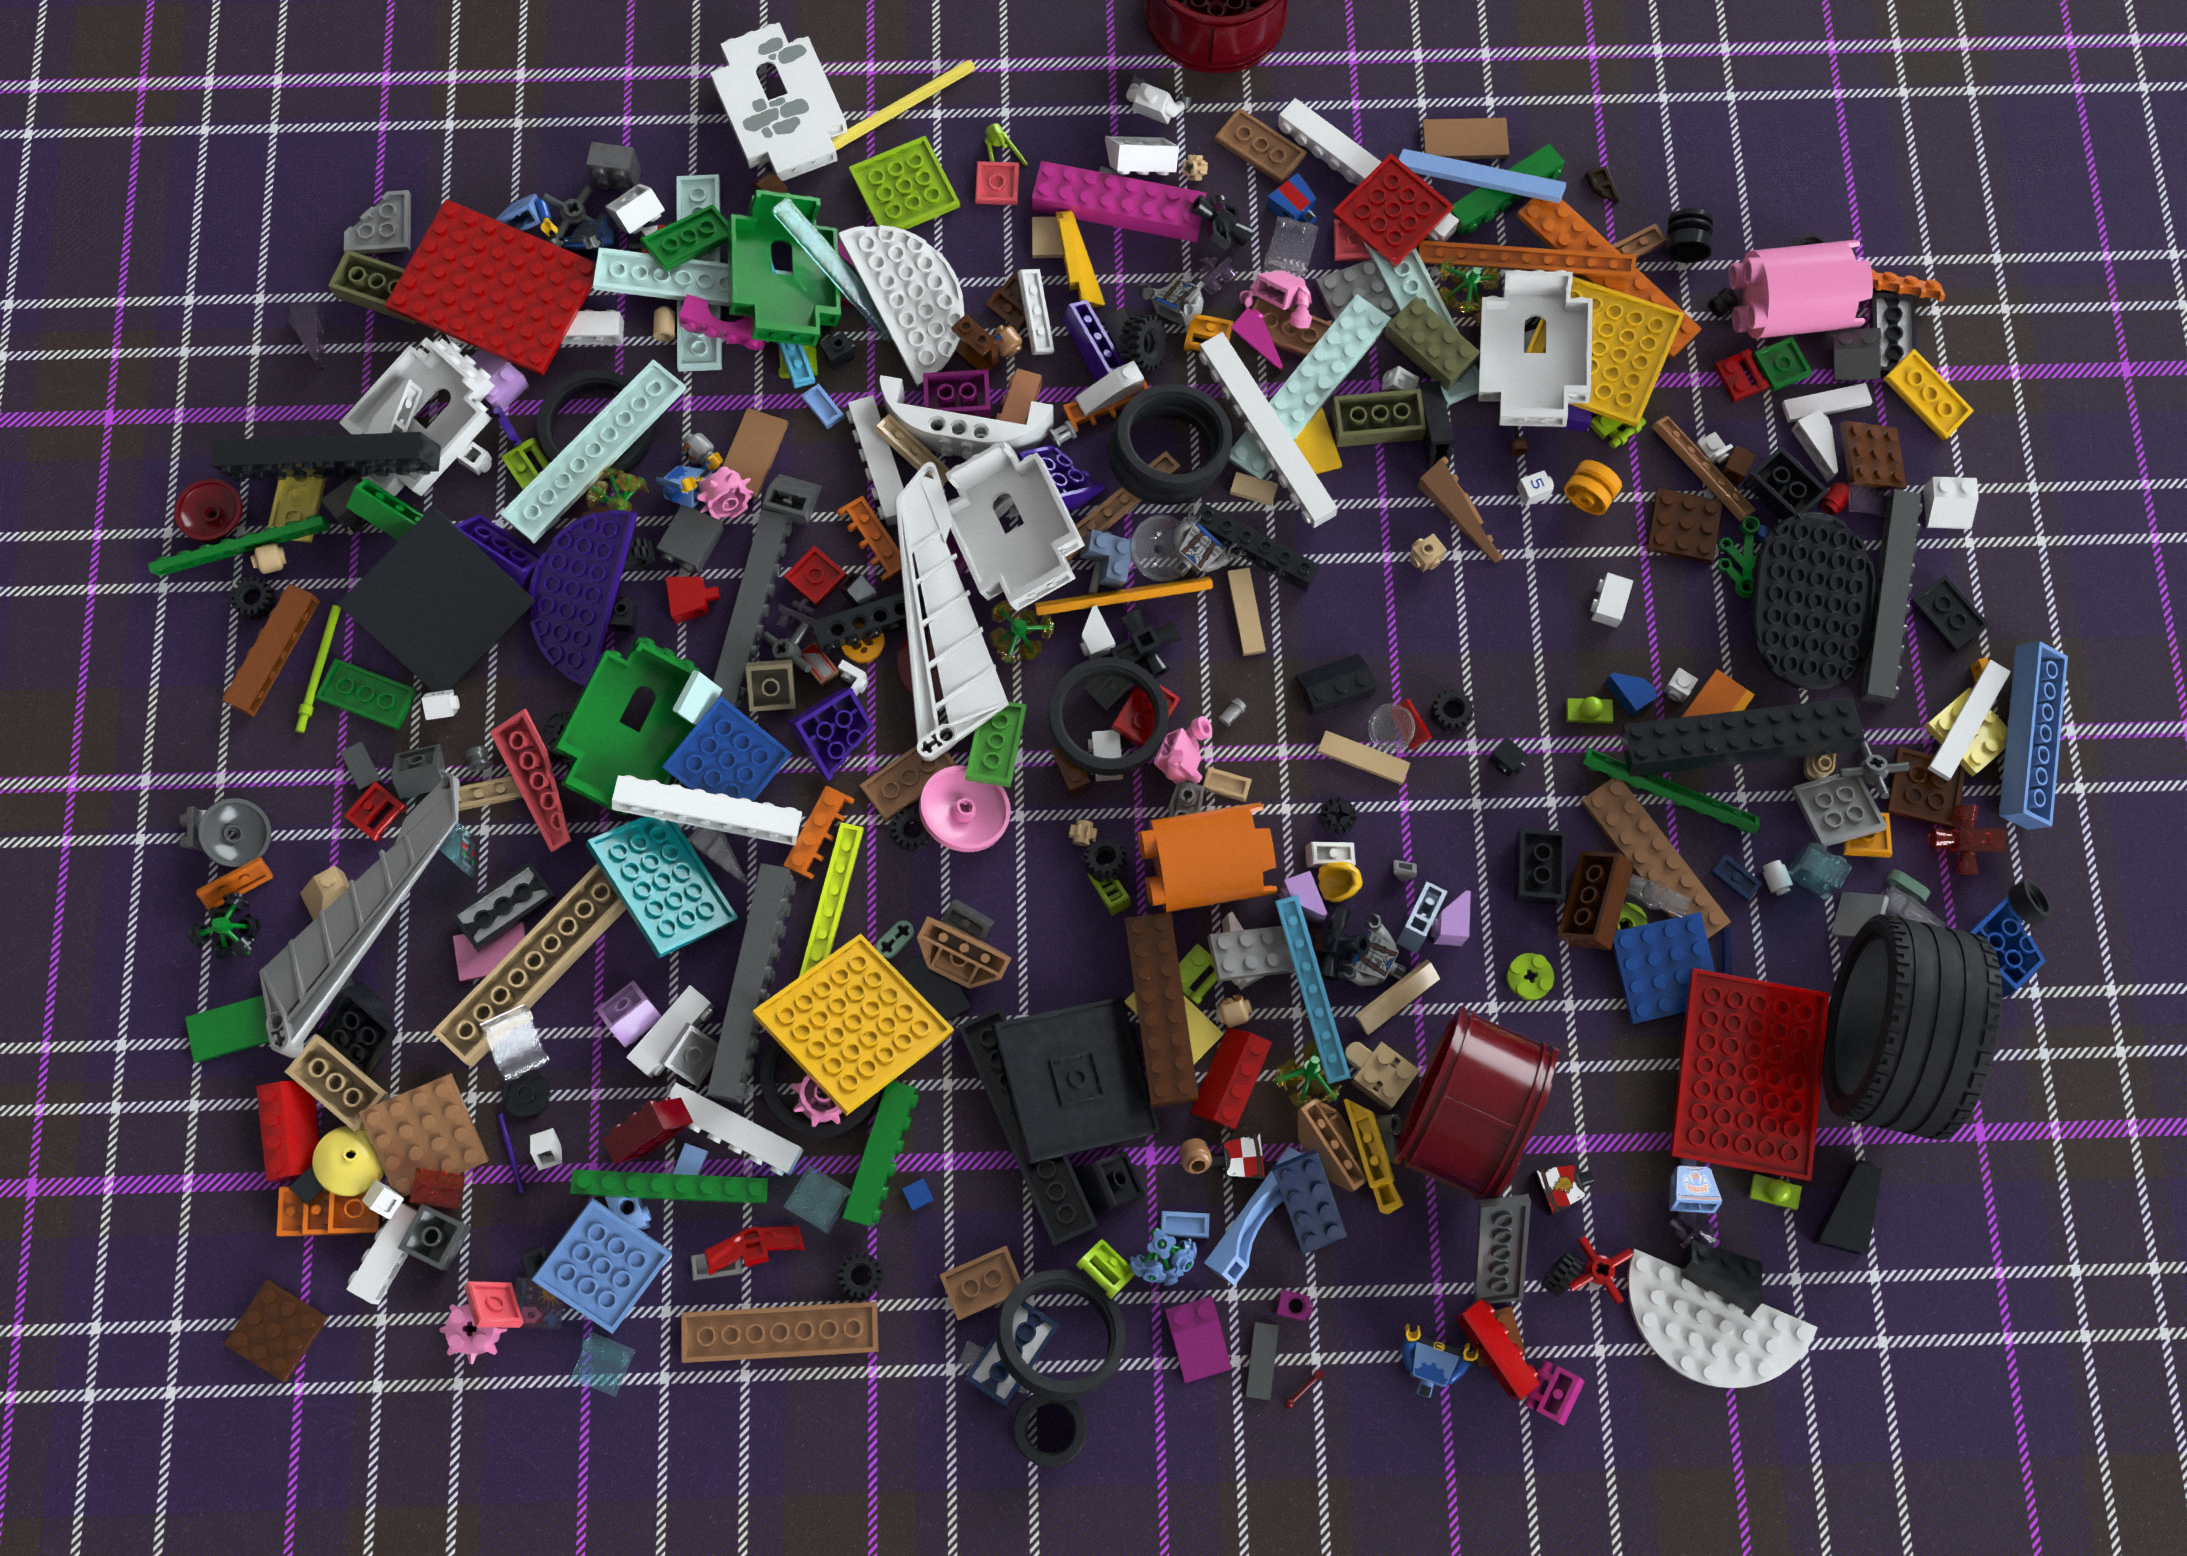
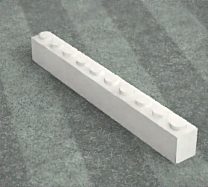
[1278,98,1459,242]
[1199,332,1338,529]

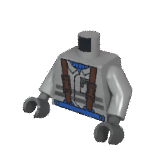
[1137,277,1204,327]
[1173,507,1242,576]
[1338,913,1406,986]

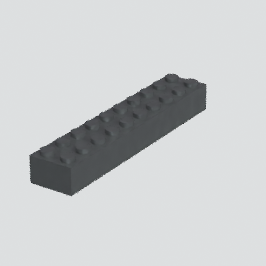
[707,863,796,1105]

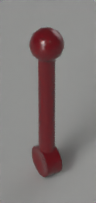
[1284,1370,1324,1409]

